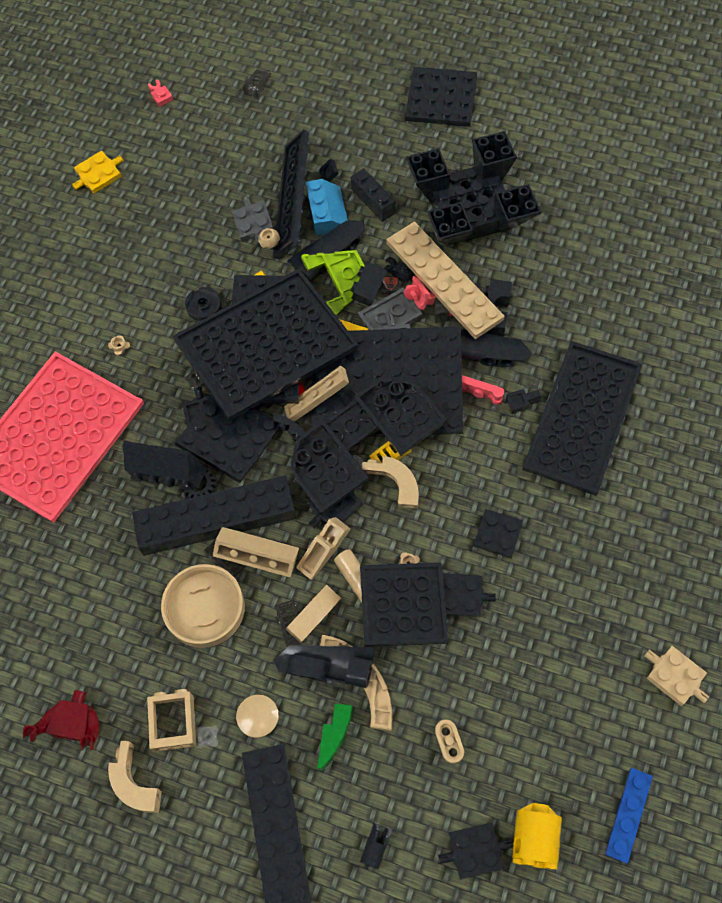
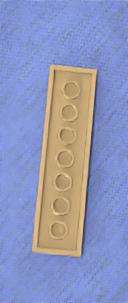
[386,221,505,339]

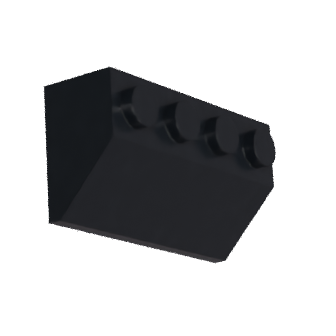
[123,441,206,490]

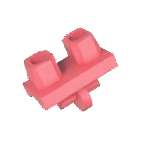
[404,276,436,310]

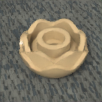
[258,228,280,249]

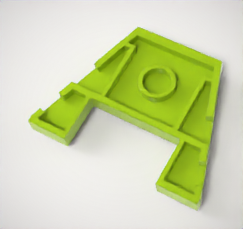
[301,250,365,315]

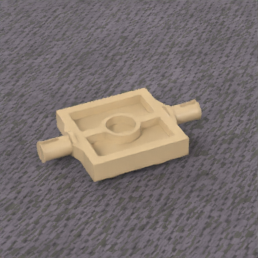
[644,646,710,706]

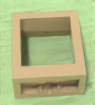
[147,689,196,752]

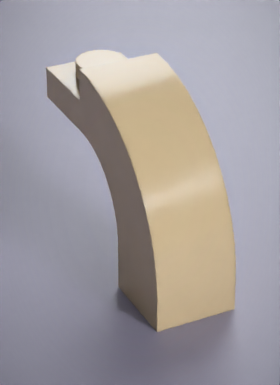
[362,456,419,509]
[108,741,162,814]

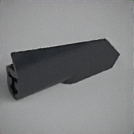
[287,220,365,282]
[461,329,532,367]
[274,645,375,688]

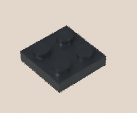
[473,509,523,559]

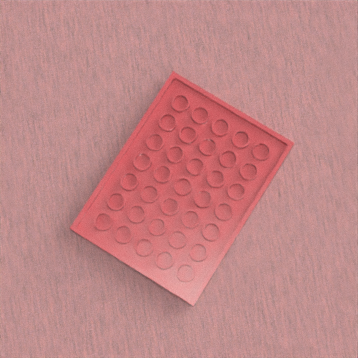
[0,351,144,523]

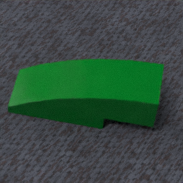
[317,703,353,772]

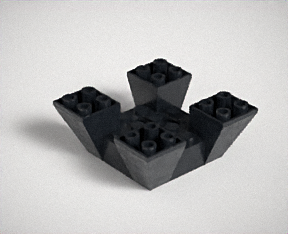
[406,131,541,246]

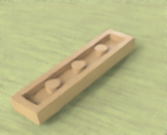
[284,366,349,422]

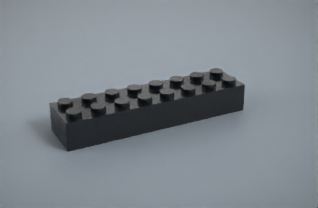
[132,475,297,556]

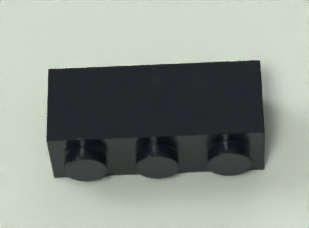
[350,168,396,222]

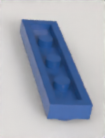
[604,768,653,864]

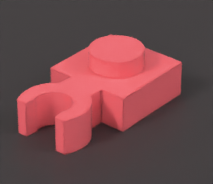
[148,80,173,107]

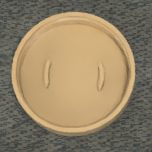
[161,564,245,648]

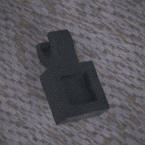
[384,257,415,281]
[506,389,541,413]

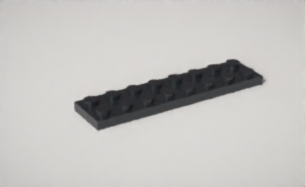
[273,129,309,259]
[242,744,312,903]

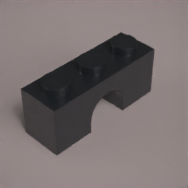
[485,279,512,337]

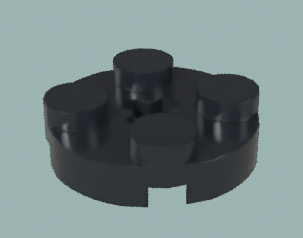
[185,287,222,321]

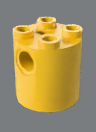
[512,803,562,870]

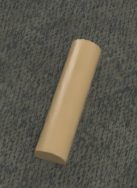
[334,549,362,603]

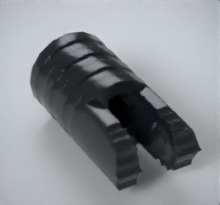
[360,822,392,870]

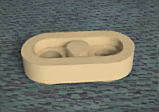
[435,720,464,764]

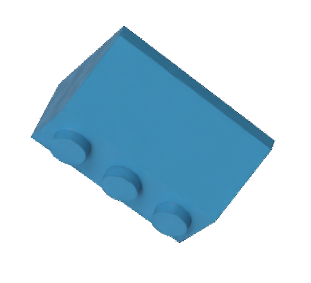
[306,179,348,236]

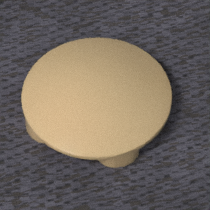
[236,695,279,738]

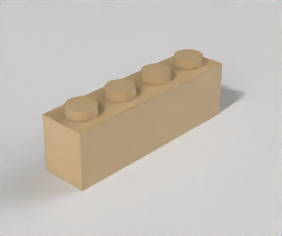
[213,527,299,578]

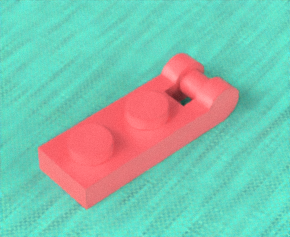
[462,375,504,405]

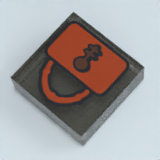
[381,276,401,294]

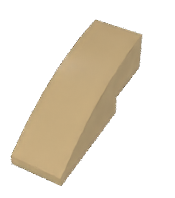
[296,517,351,580]
[286,585,341,643]

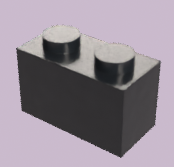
[350,261,387,306]

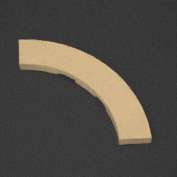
[320,635,392,731]

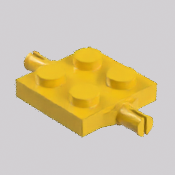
[72,151,124,194]

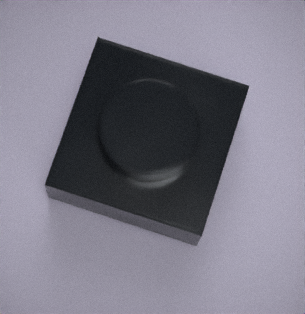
[319,159,339,182]

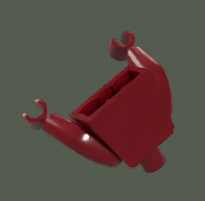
[23,690,100,750]

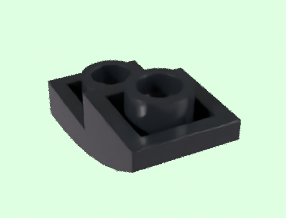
[273,413,305,442]

